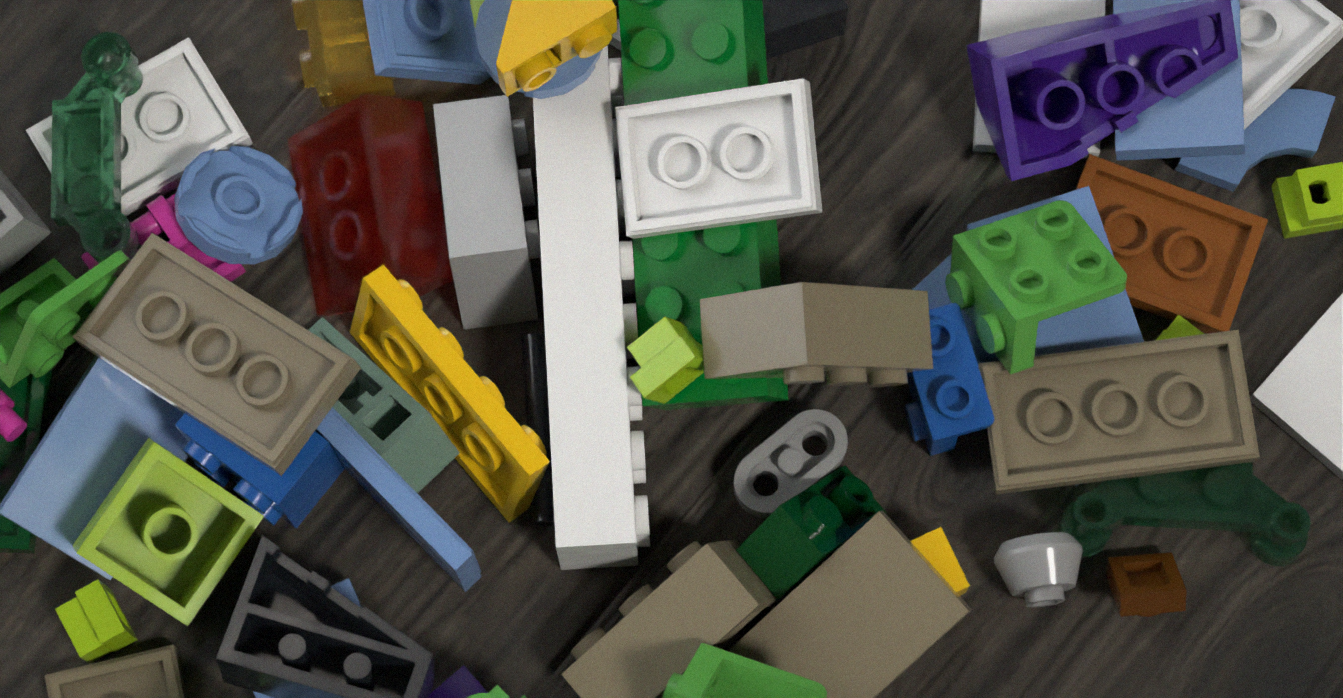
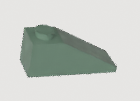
[308,317,460,493]

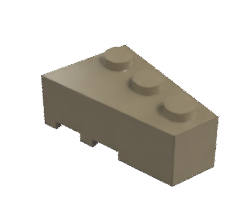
[700,282,933,387]
[561,539,786,698]

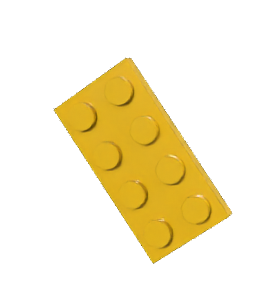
[350,264,550,523]

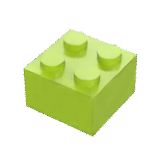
[72,437,264,626]

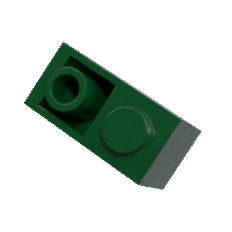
[736,465,887,600]

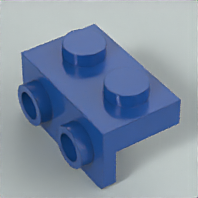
[904,303,995,456]

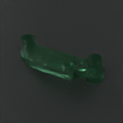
[51,32,143,263]
[1058,462,1310,566]

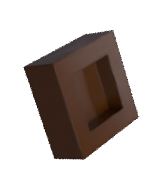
[1107,552,1187,617]

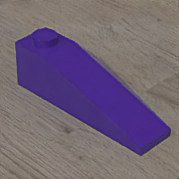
[966,0,1239,181]

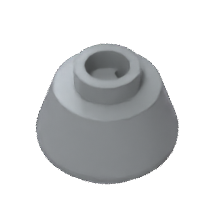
[993,532,1083,607]

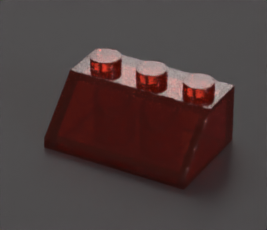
[287,94,453,316]

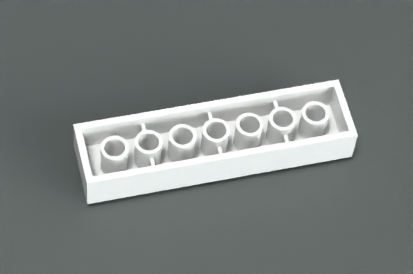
[533,45,650,570]

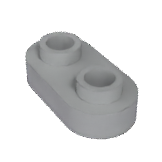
[733,409,848,518]

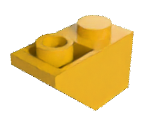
[496,0,617,97]

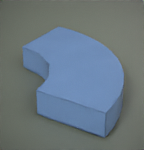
[1175,89,1336,192]

